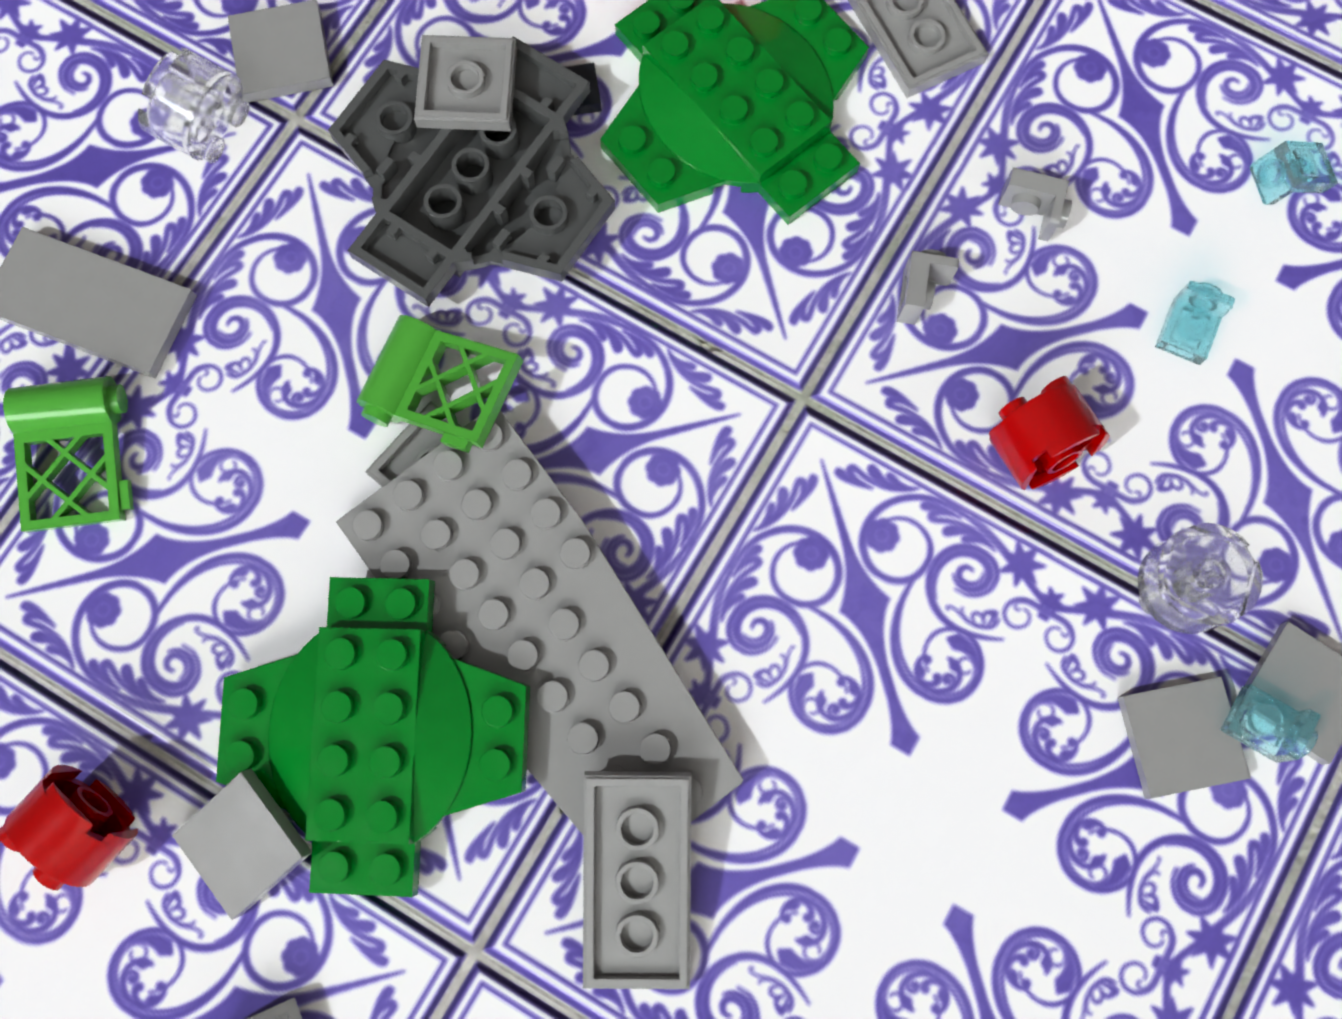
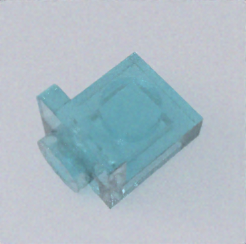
[1250,141,1338,205]
[1155,281,1235,365]
[1220,684,1321,763]

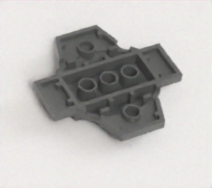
[328,36,615,307]

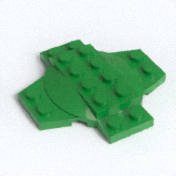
[600,0,869,225]
[216,577,530,897]

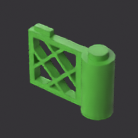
[356,315,523,453]
[3,376,134,533]

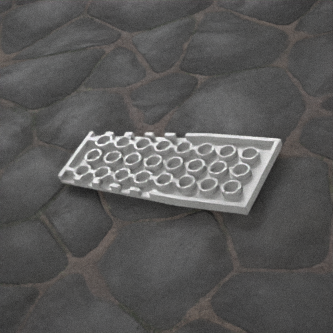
[336,410,743,836]

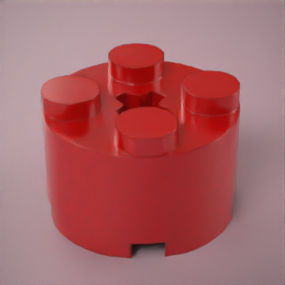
[989,376,1110,490]
[0,765,138,891]

